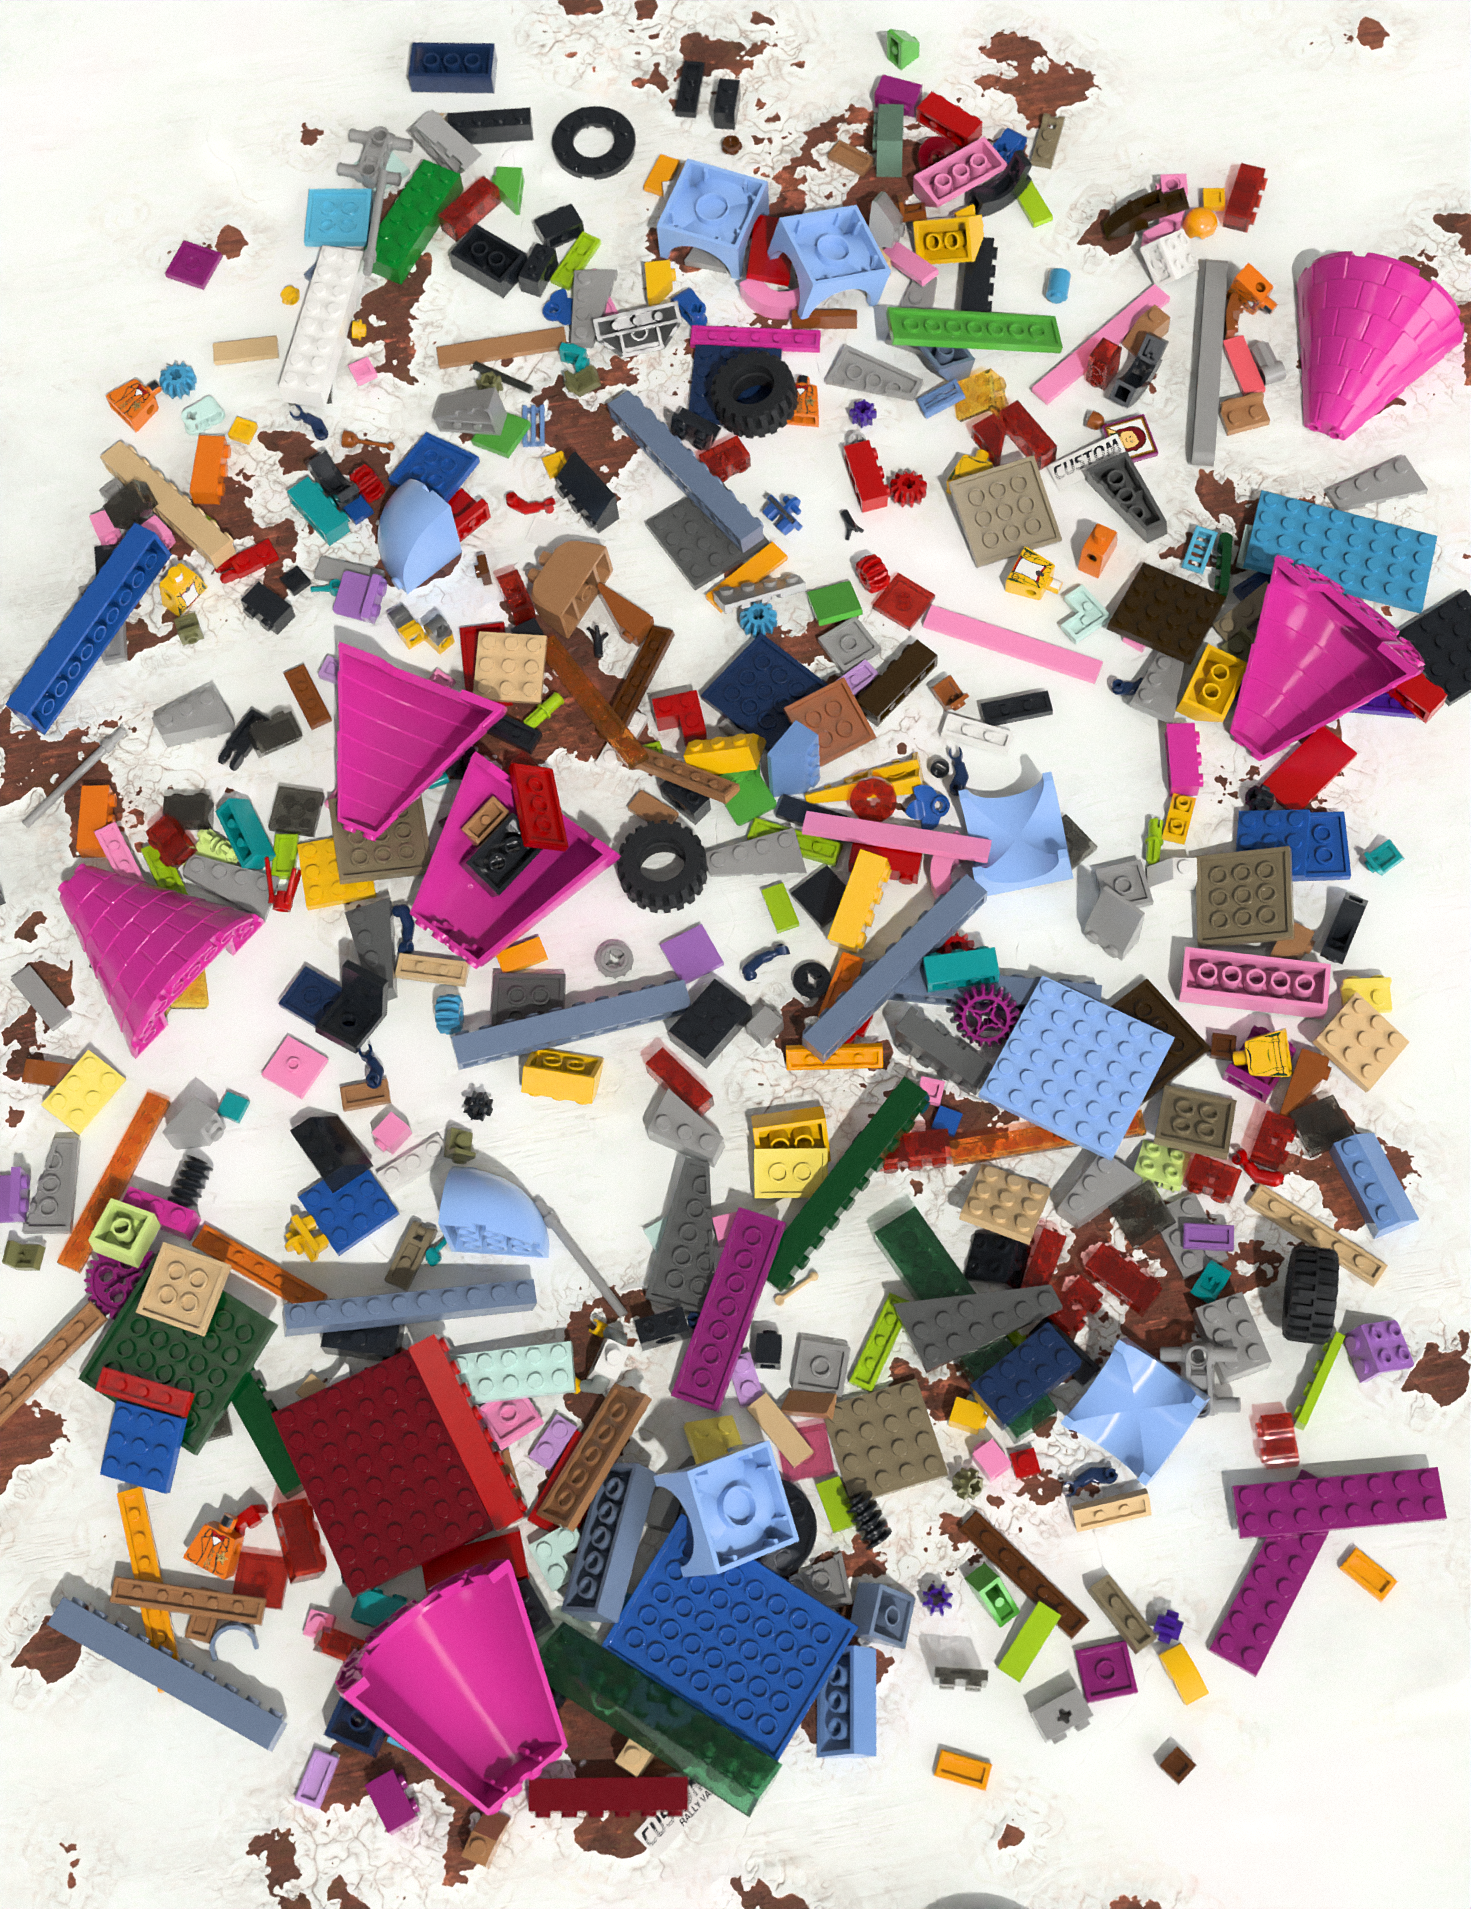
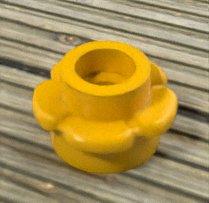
[280,285,300,305]
[352,319,366,341]

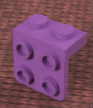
[333,571,387,624]
[0,1167,30,1223]
[1344,1320,1414,1383]

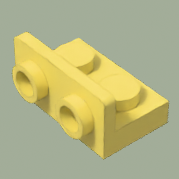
[1340,975,1392,1013]

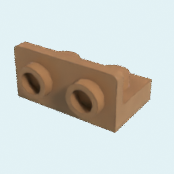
[1219,392,1270,436]

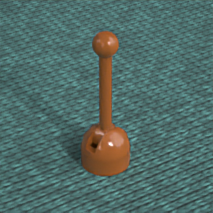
[1086,410,1107,430]
[341,430,395,451]

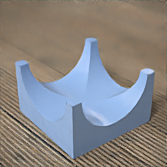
[657,159,770,280]
[767,205,891,319]
[958,771,1074,896]
[1060,1337,1211,1486]
[653,1440,799,1577]

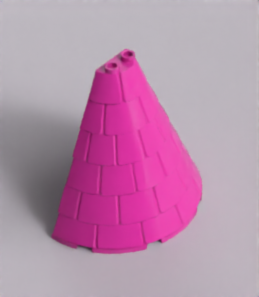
[1296,251,1464,441]
[1230,554,1425,761]
[337,642,508,842]
[58,863,265,1059]

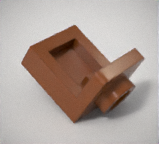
[894,194,927,223]
[930,675,969,711]

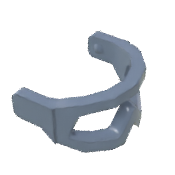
[209,1621,259,1662]

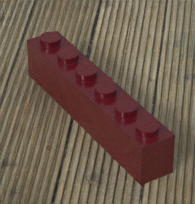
[528,1777,689,1819]

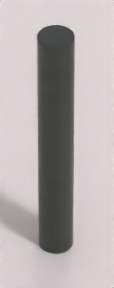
[473,361,533,394]

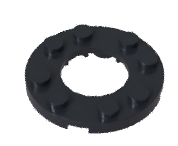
[552,106,636,180]
[755,1479,817,1578]

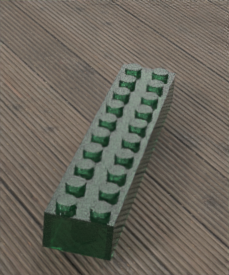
[874,1207,1058,1444]
[538,1621,782,1818]

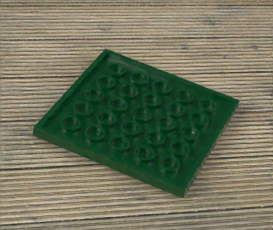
[78,1250,278,1456]

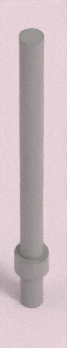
[363,169,388,276]
[22,727,127,828]
[534,1199,628,1318]

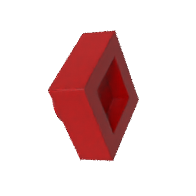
[1009,1447,1041,1480]

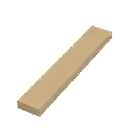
[1246,1183,1388,1287]

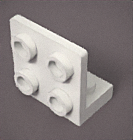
[1140,229,1199,287]

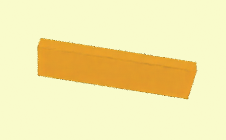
[706,541,788,613]
[786,1043,883,1070]

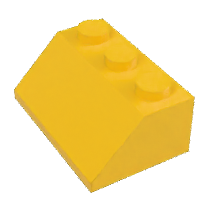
[913,215,984,264]
[1175,644,1247,722]
[683,733,766,775]
[521,1049,604,1105]
[751,1106,831,1162]

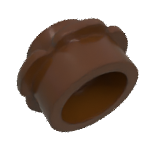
[722,135,742,155]

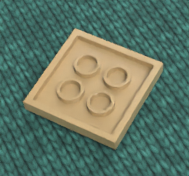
[473,632,548,704]
[1312,992,1409,1093]
[959,1163,1052,1245]
[136,1242,232,1337]

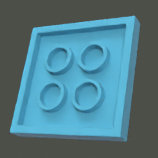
[304,189,373,247]

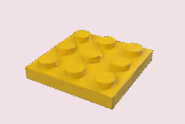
[297,838,377,911]

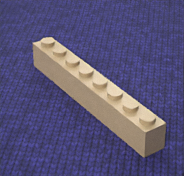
[100,441,236,569]

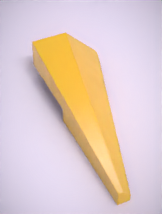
[805,752,925,804]

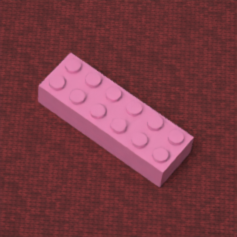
[1178,947,1331,1019]

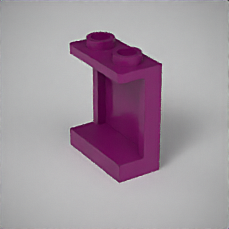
[1223,1025,1296,1103]

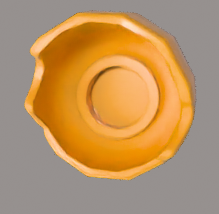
[1182,207,1218,240]

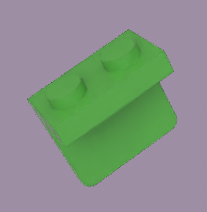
[718,764,777,826]

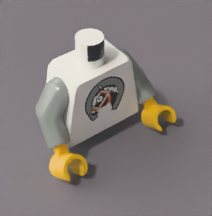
[573,1319,630,1394]

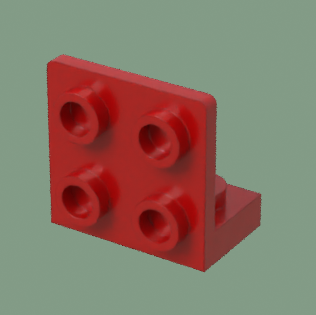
[448,488,491,542]

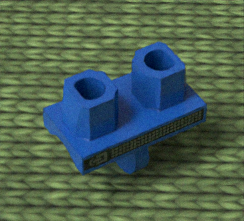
[762,494,803,536]

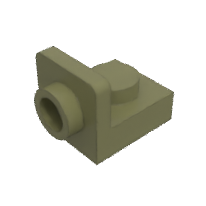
[444,1127,476,1164]

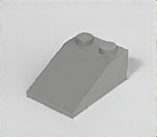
[1084,885,1145,961]

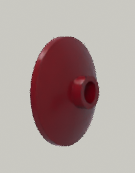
[917,136,957,171]

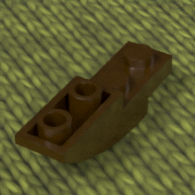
[1102,187,1190,241]

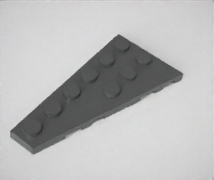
[645,1157,715,1314]
[893,1285,1063,1373]

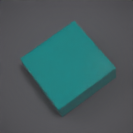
[216,1092,250,1124]

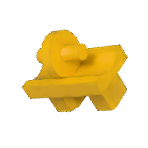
[284,1214,329,1263]

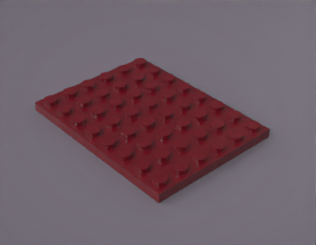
[271,1349,494,1598]

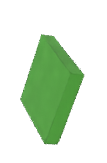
[471,413,531,459]
[807,580,863,626]

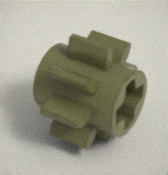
[476,371,504,394]
[951,1467,984,1500]

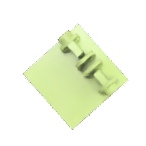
[180,828,239,867]
[1133,1139,1191,1193]

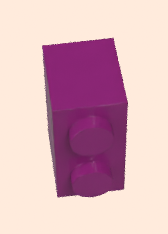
[875,74,922,118]
[365,1769,421,1835]

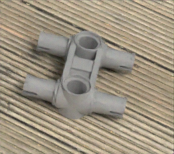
[337,126,413,189]
[1160,1340,1241,1419]

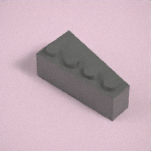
[1086,451,1167,543]
[345,898,398,1001]
[895,1006,992,1096]

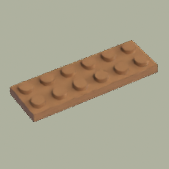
[536,1383,652,1532]

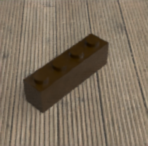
[856,639,938,727]

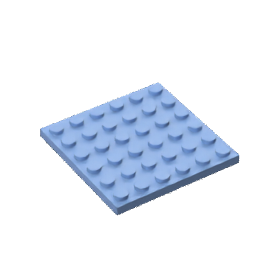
[978,975,1174,1161]

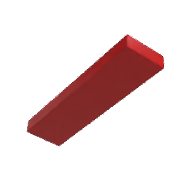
[95,1367,195,1418]

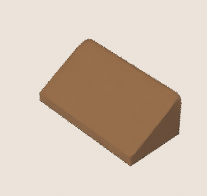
[461,796,509,847]
[781,1390,837,1419]

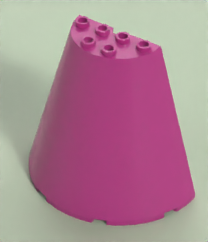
[410,751,621,969]
[335,1559,568,1816]

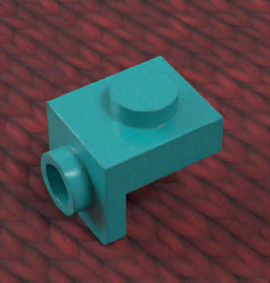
[559,342,590,373]
[1364,839,1405,876]
[1190,1260,1232,1303]

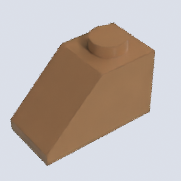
[1122,305,1171,357]
[1269,922,1316,960]
[461,1812,511,1869]

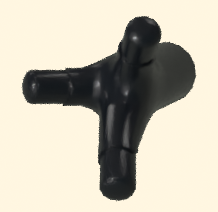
[840,510,864,541]
[587,625,609,658]

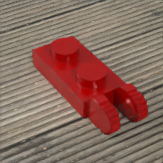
[214,539,279,584]

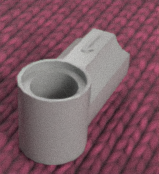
[1250,341,1286,386]

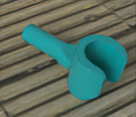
[311,579,341,597]
[426,1237,447,1267]

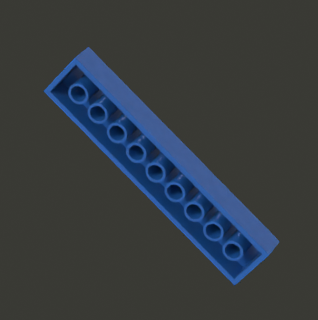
[5,523,172,735]

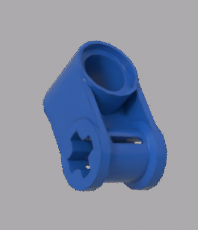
[993,128,1027,165]
[670,287,707,327]

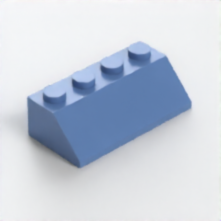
[767,720,821,797]
[1329,1133,1419,1239]
[817,1645,877,1758]

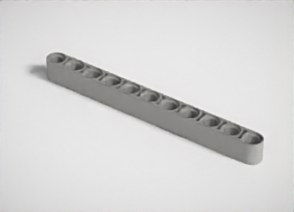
[1191,259,1228,467]

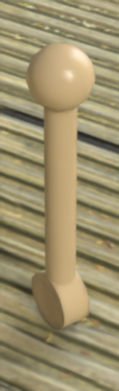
[774,1272,819,1306]

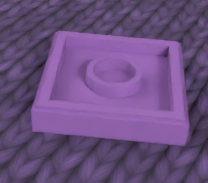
[660,924,724,984]

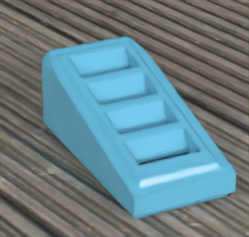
[1181,525,1218,575]

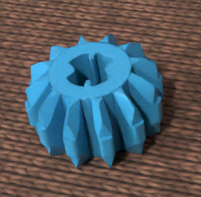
[159,362,197,399]
[739,601,778,639]
[434,994,464,1035]

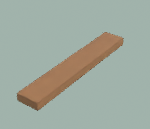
[436,327,567,369]
[616,741,740,804]
[0,1301,108,1426]
[109,1576,267,1626]

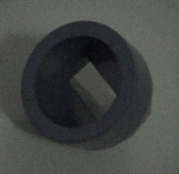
[930,758,950,778]

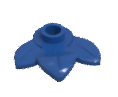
[543,289,573,326]
[905,785,950,830]

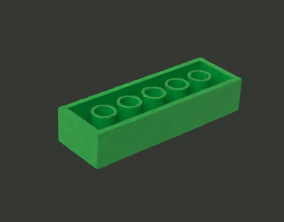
[363,159,464,285]

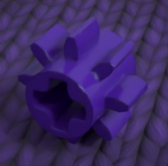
[849,399,877,428]
[922,1584,953,1617]
[1153,1609,1184,1644]

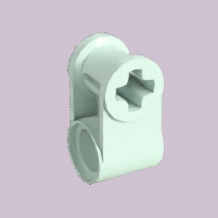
[181,396,226,436]

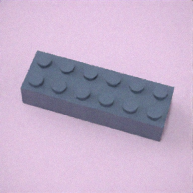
[561,1463,658,1623]

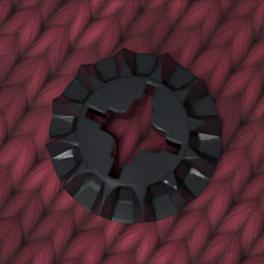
[793,962,831,1000]

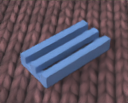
[917,379,966,419]
[523,405,545,447]

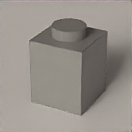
[746,1006,784,1049]

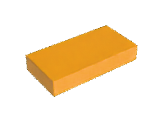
[644,154,680,197]
[496,937,548,973]
[1339,1548,1398,1602]
[934,1749,992,1791]

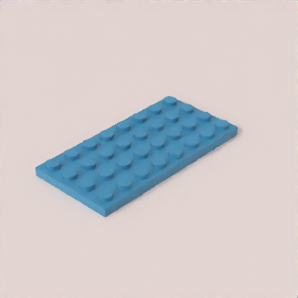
[1243,490,1437,614]

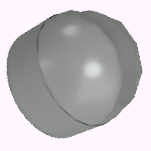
[848,432,866,445]

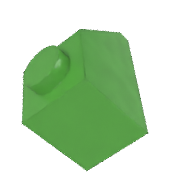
[887,28,920,70]
[492,166,524,215]
[964,1563,1020,1628]

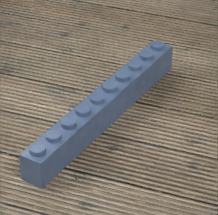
[607,390,764,553]
[802,874,988,1064]
[861,960,1102,1013]
[451,979,691,1070]
[282,1279,537,1337]
[47,1596,288,1752]

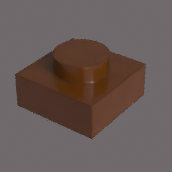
[474,554,492,586]
[1209,1033,1237,1061]
[1158,1746,1197,1786]

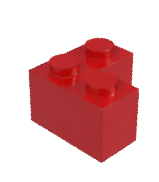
[652,690,707,747]

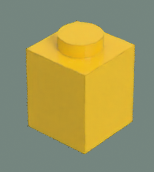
[948,1397,989,1435]

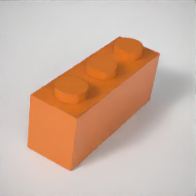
[189,435,231,505]
[76,785,117,858]

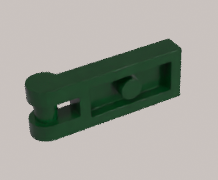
[1214,532,1233,599]

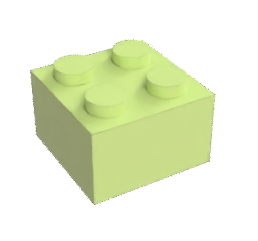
[88,1198,161,1268]

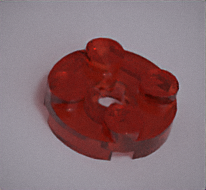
[850,776,897,822]

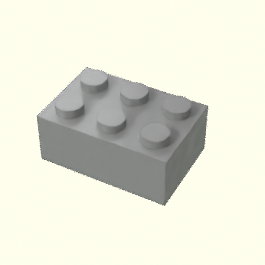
[1192,1292,1272,1385]

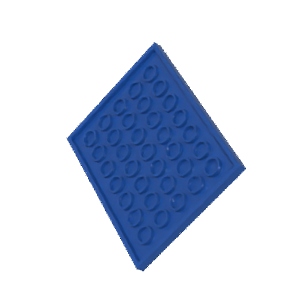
[600,1513,859,1764]

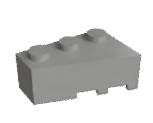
[409,109,482,174]
[434,387,507,436]
[152,686,236,747]
[647,1088,725,1168]
[1057,1155,1143,1229]

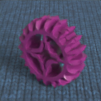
[954,983,1019,1047]

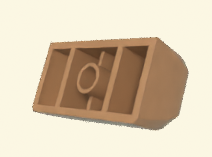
[527,541,613,639]

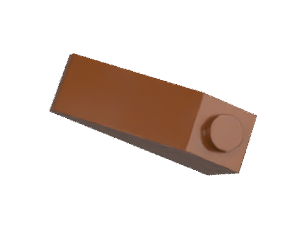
[597,582,654,647]
[1277,1048,1332,1122]

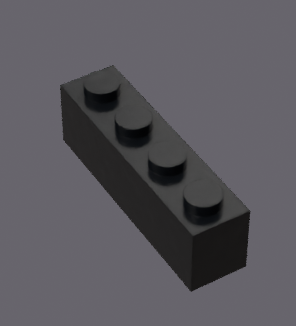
[447,107,534,145]
[961,237,998,313]

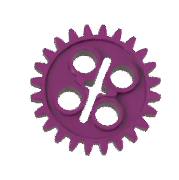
[84,1250,156,1320]

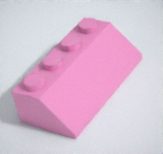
[913,136,1008,208]

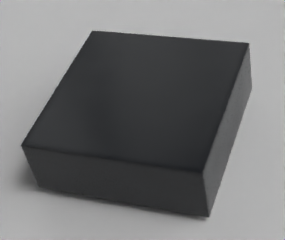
[279,566,312,597]

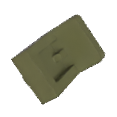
[564,364,601,397]
[174,612,204,646]
[2,1240,46,1271]

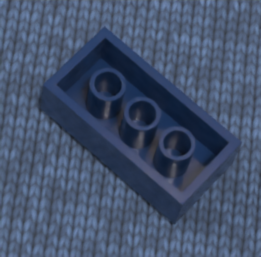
[409,42,498,93]
[969,1322,1082,1431]
[323,1639,387,1758]

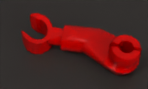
[506,492,556,515]
[1232,1147,1284,1187]

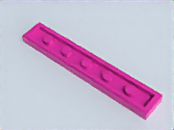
[690,325,821,353]

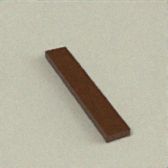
[598,626,675,743]
[958,1510,1090,1640]

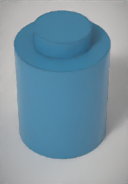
[1046,268,1071,304]

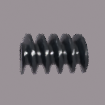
[167,1155,214,1209]
[841,1491,892,1550]

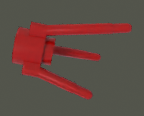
[265,857,301,913]

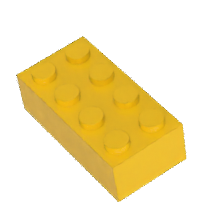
[827,849,892,954]

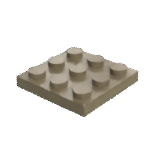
[1153,1085,1237,1160]

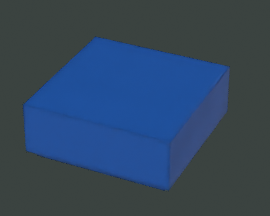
[343,495,374,525]
[931,1105,963,1138]

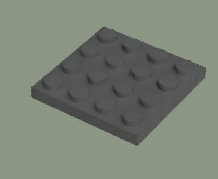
[646,478,769,590]

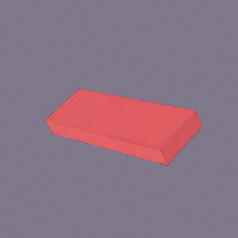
[1223,335,1266,396]

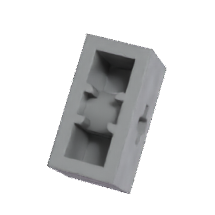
[1030,1687,1094,1745]

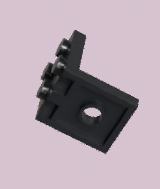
[315,959,388,1054]

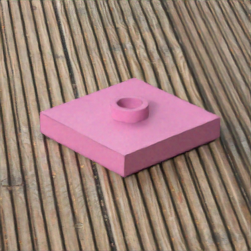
[261,1036,328,1100]
[479,1398,544,1451]

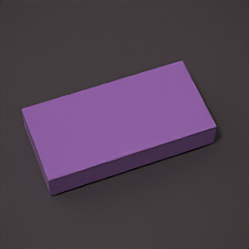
[1183,1223,1234,1252]

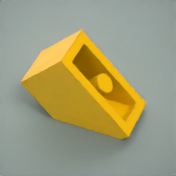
[644,260,676,307]

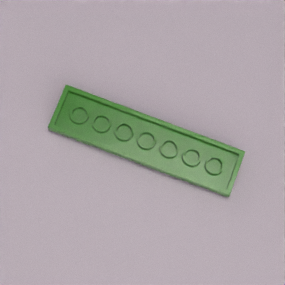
[886,307,1063,353]

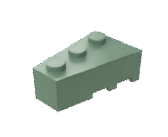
[873,104,904,177]

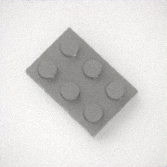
[1149,1192,1229,1280]

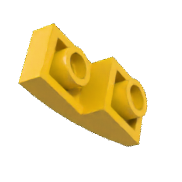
[1162,793,1196,845]
[1158,1643,1209,1705]

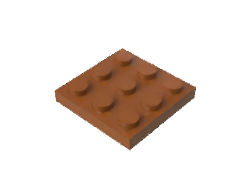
[783,677,877,768]

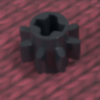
[1245,784,1274,811]
[463,1091,494,1121]

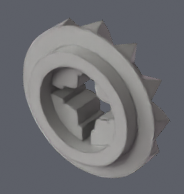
[596,942,634,979]

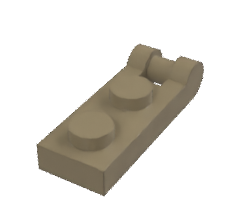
[1031,113,1065,169]
[384,1220,437,1292]

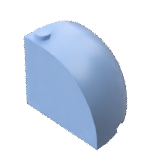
[378,479,462,595]
[438,1166,549,1258]

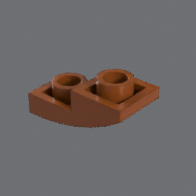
[1224,292,1243,340]
[21,1059,75,1087]

